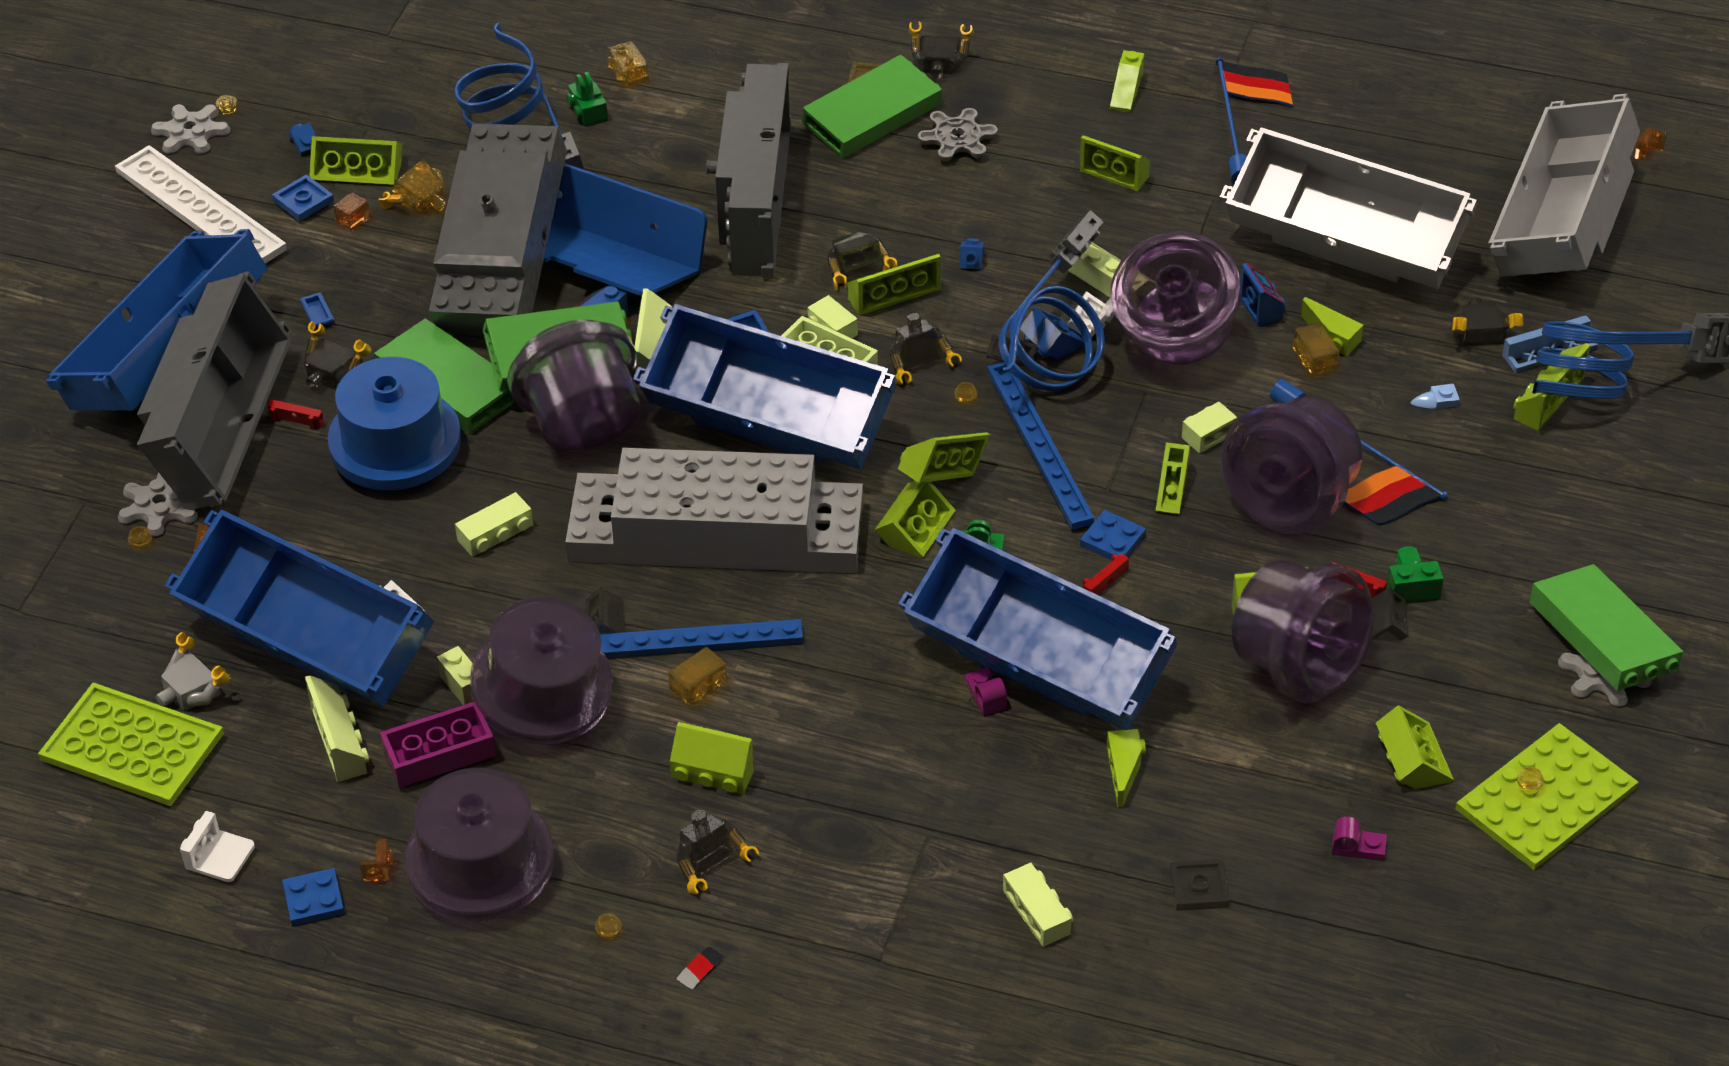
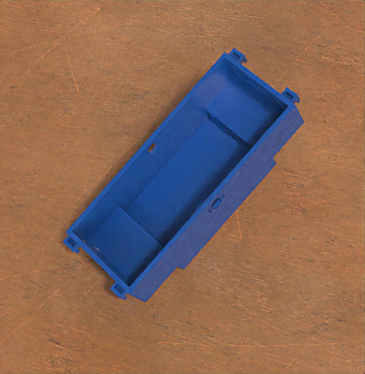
[46,229,268,411]
[633,304,897,470]
[164,509,435,708]
[898,528,1177,730]

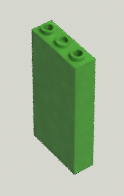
[802,55,942,158]
[483,301,635,390]
[374,318,521,435]
[1529,564,1683,691]

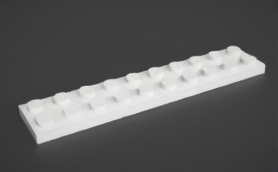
[115,145,287,263]

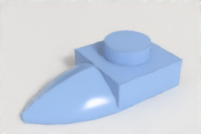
[1410,384,1460,409]

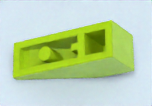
[1110,50,1144,113]
[1301,297,1363,356]
[1156,442,1190,515]
[1107,729,1146,807]

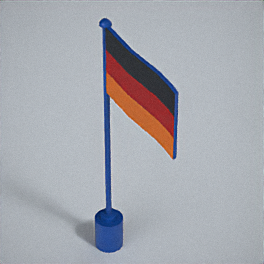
[1216,58,1293,185]
[1270,379,1448,526]

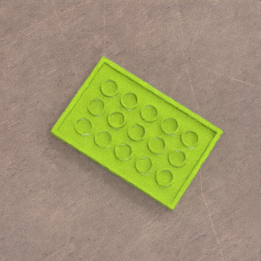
[38,683,224,806]
[1455,723,1638,870]

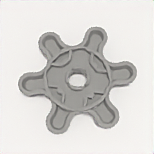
[151,104,231,154]
[918,108,998,161]
[118,472,198,537]
[1558,653,1652,707]

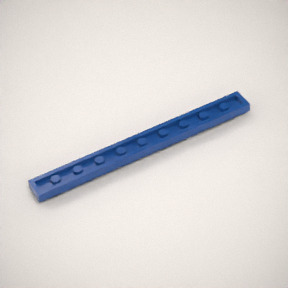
[987,362,1094,530]
[554,619,803,663]

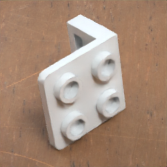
[1067,286,1124,338]
[180,811,255,882]

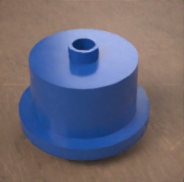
[328,357,461,490]

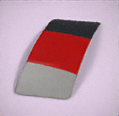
[677,947,725,989]

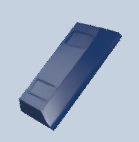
[299,292,335,330]

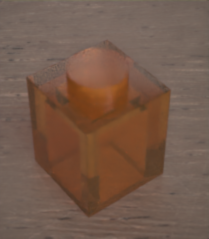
[333,192,370,231]

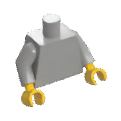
[156,632,230,710]

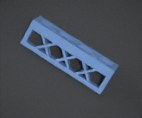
[1502,315,1598,373]

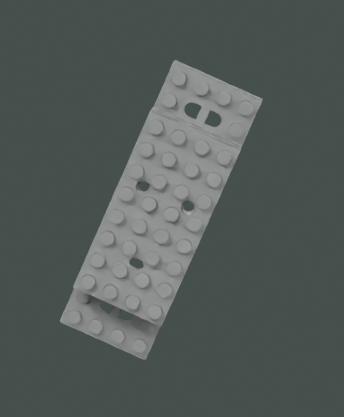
[565,448,863,573]

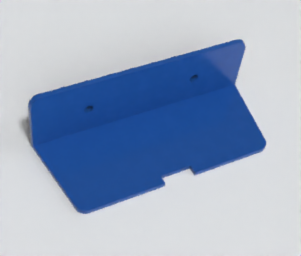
[543,163,708,296]

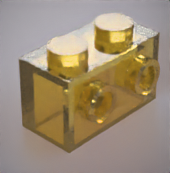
[607,41,649,88]
[1292,322,1339,375]
[668,647,727,705]

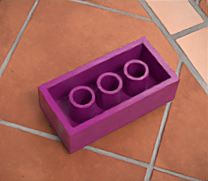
[380,701,496,788]

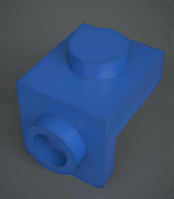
[288,123,317,155]
[960,238,984,269]

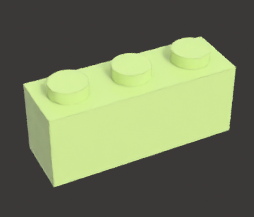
[455,492,533,557]
[1003,863,1073,947]

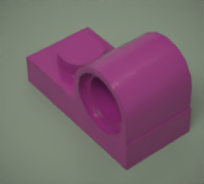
[965,668,1007,716]
[1331,817,1387,861]

